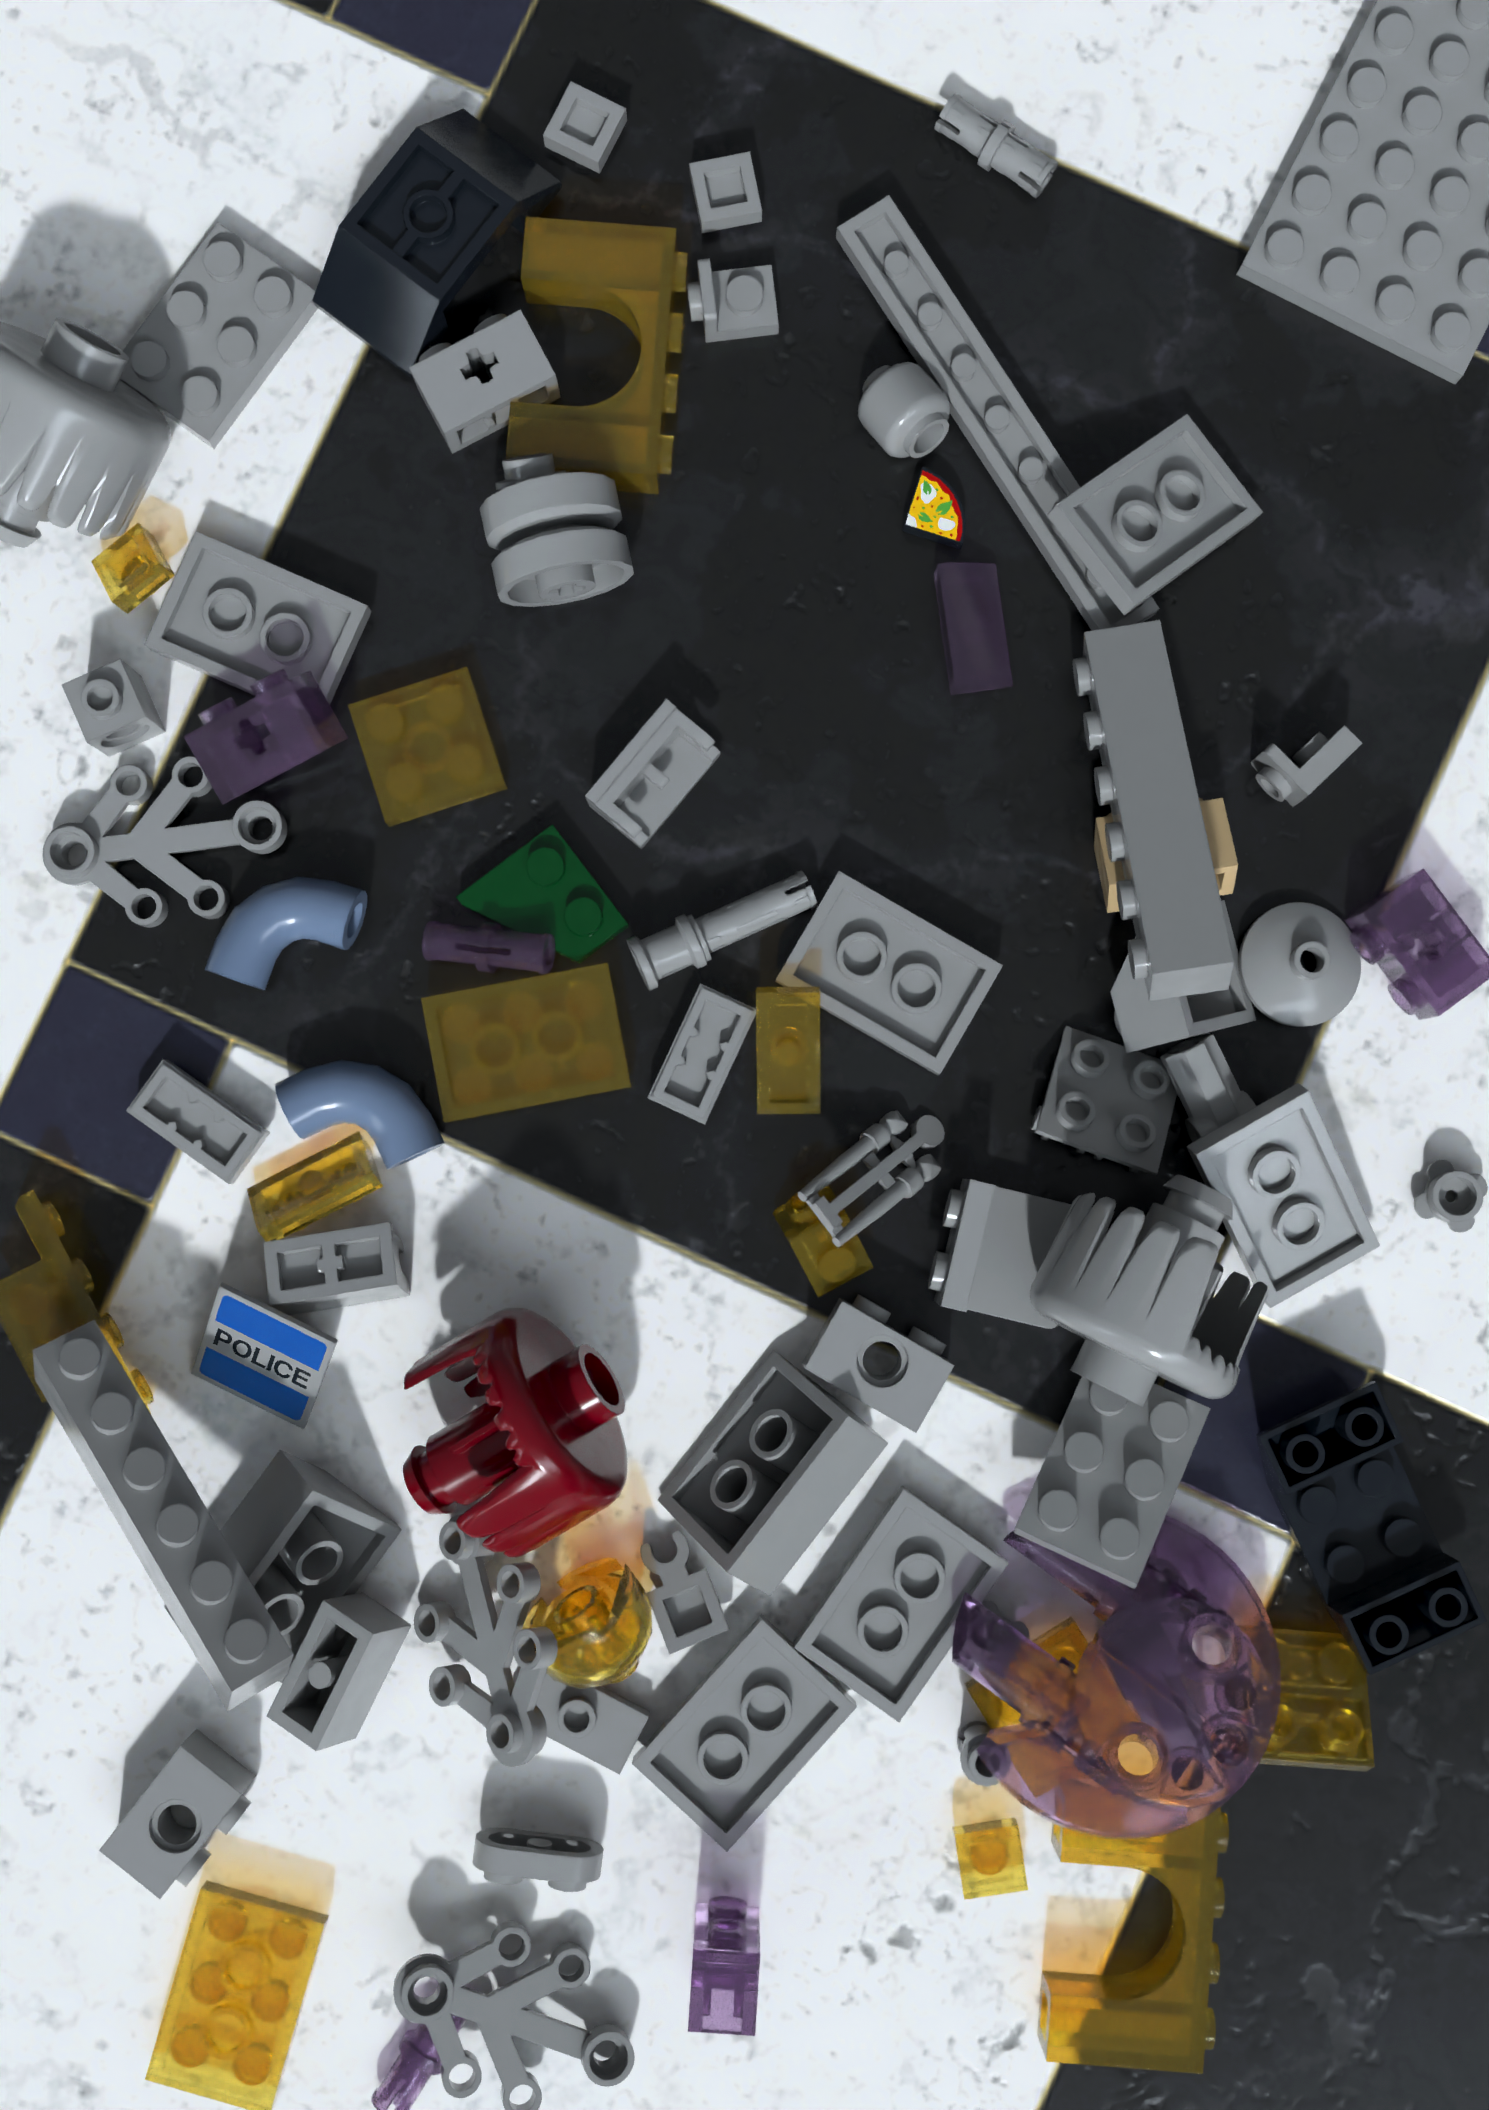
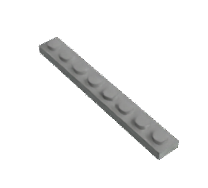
[836,195,1160,631]

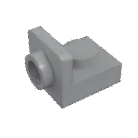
[687,258,779,343]
[1251,725,1362,807]

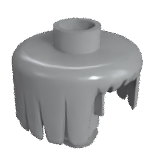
[0,318,171,548]
[1029,1175,1268,1407]

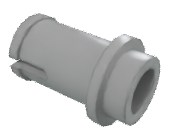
[957,1721,1012,1786]

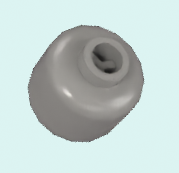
[858,362,951,458]

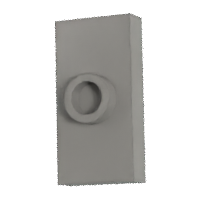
[647,983,758,1125]
[126,1059,270,1184]
[536,1662,650,1775]

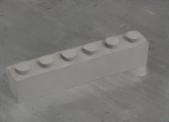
[1073,620,1234,1001]
[33,1320,294,1712]

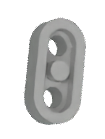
[472,1828,604,1892]

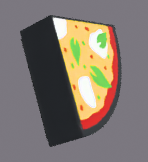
[902,467,966,550]

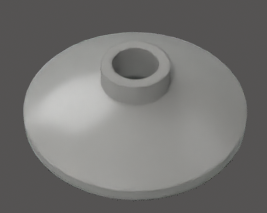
[1238,902,1361,1027]

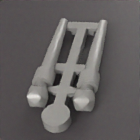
[798,1110,945,1247]

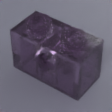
[183,669,348,805]
[1345,868,1489,1020]
[688,1896,760,2036]

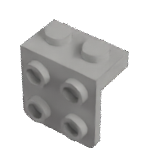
[928,1179,1071,1329]

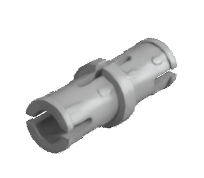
[934,93,1058,198]

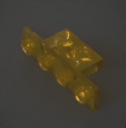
[0,1190,154,1416]

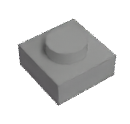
[543,82,627,174]
[689,151,762,233]

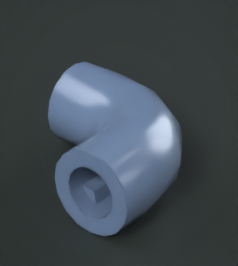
[205,877,367,990]
[275,1060,444,1170]

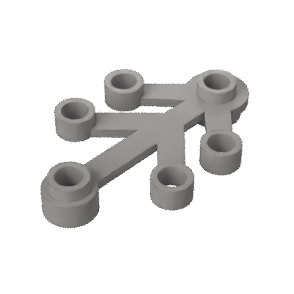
[42,756,287,928]
[414,1514,558,1767]
[393,1921,635,2110]

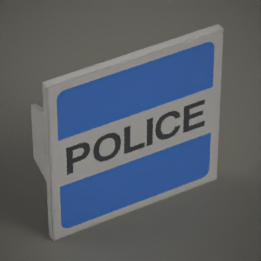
[191,1282,338,1429]

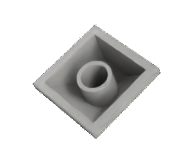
[1110,900,1256,1053]

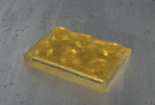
[421,963,632,1123]
[145,1880,329,2110]

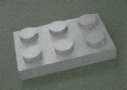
[120,222,318,449]
[1047,414,1263,615]
[144,531,372,724]
[775,871,1003,1075]
[1186,1083,1380,1308]
[1014,1377,1211,1589]
[793,1486,1009,1722]
[632,1614,857,1852]

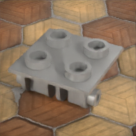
[1031,1026,1177,1176]

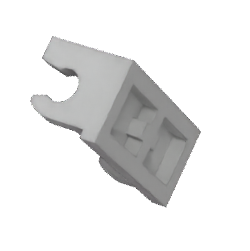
[585,699,721,849]
[263,1222,410,1315]

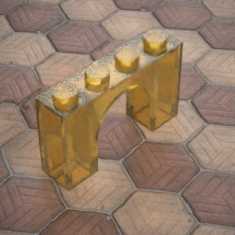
[506,217,689,494]
[1037,1777,1229,2074]

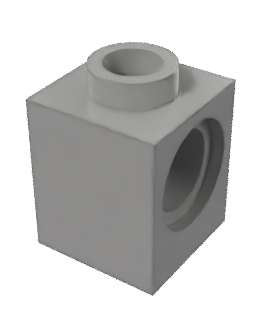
[62,659,166,757]

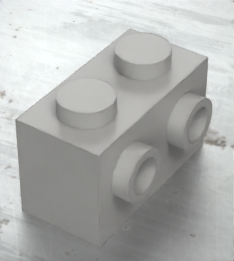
[267,1592,411,1751]

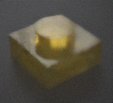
[91,523,175,614]
[952,1817,1028,1900]

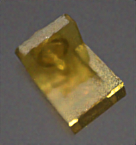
[773,1185,874,1297]

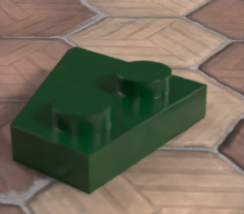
[456,825,629,964]

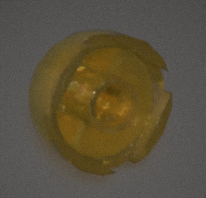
[522,1558,653,1689]

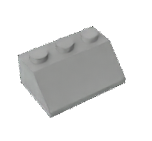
[658,1350,888,1596]
[164,1450,402,1683]

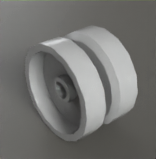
[480,472,634,607]

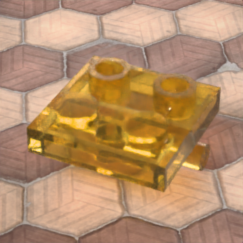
[1223,1625,1375,1772]

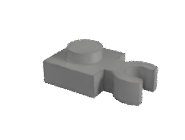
[640,1530,730,1655]

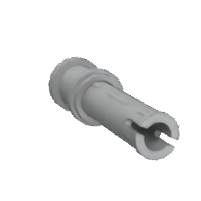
[626,870,818,991]

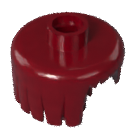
[403,1307,628,1558]

